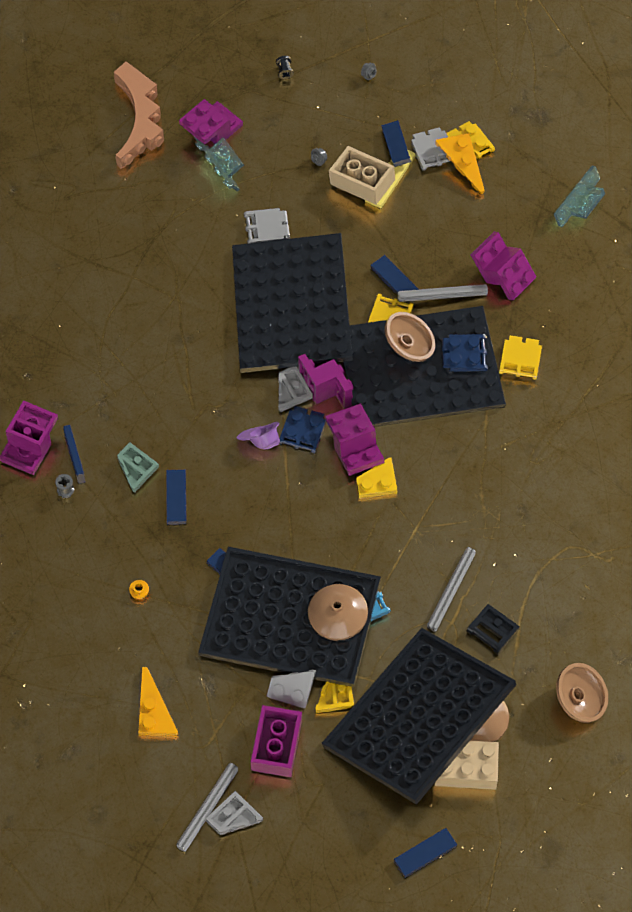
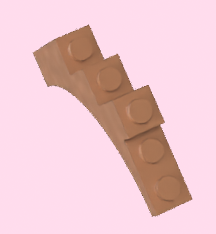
[114,62,164,169]

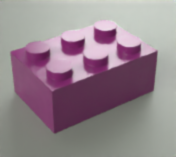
[251,705,302,777]

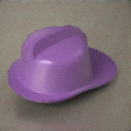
[237,422,280,450]

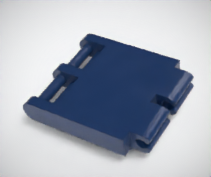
[442,334,488,371]
[279,406,326,454]

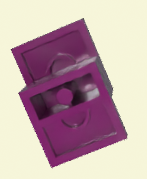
[179,99,243,146]
[470,232,536,300]
[298,354,353,409]
[0,400,58,475]
[325,404,384,476]

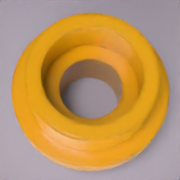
[129,580,149,599]

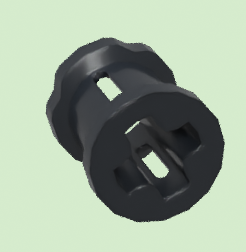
[275,56,294,79]

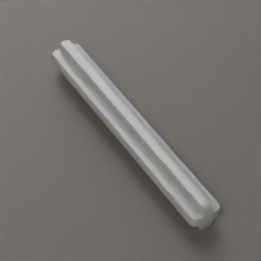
[397,284,488,302]
[427,547,476,632]
[177,763,238,851]

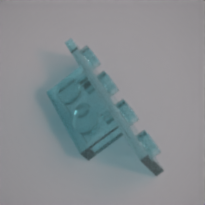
[194,137,244,191]
[554,166,605,227]

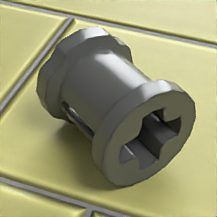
[55,474,74,498]

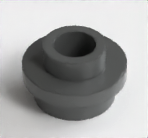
[361,63,377,80]
[311,148,327,166]

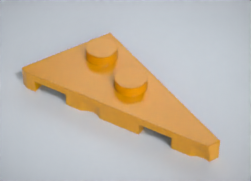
[435,133,485,194]
[138,667,178,737]

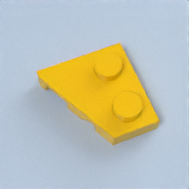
[356,458,397,498]
[315,682,354,713]

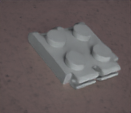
[411,127,449,171]
[244,208,290,243]

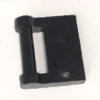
[466,604,520,655]

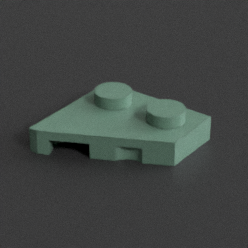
[117,442,159,493]

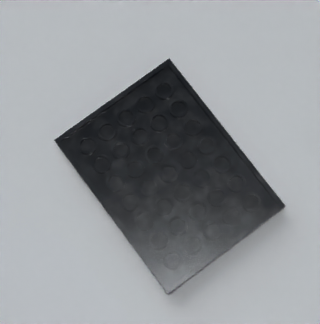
[232,233,353,373]
[343,306,506,427]
[198,546,381,687]
[322,628,517,805]

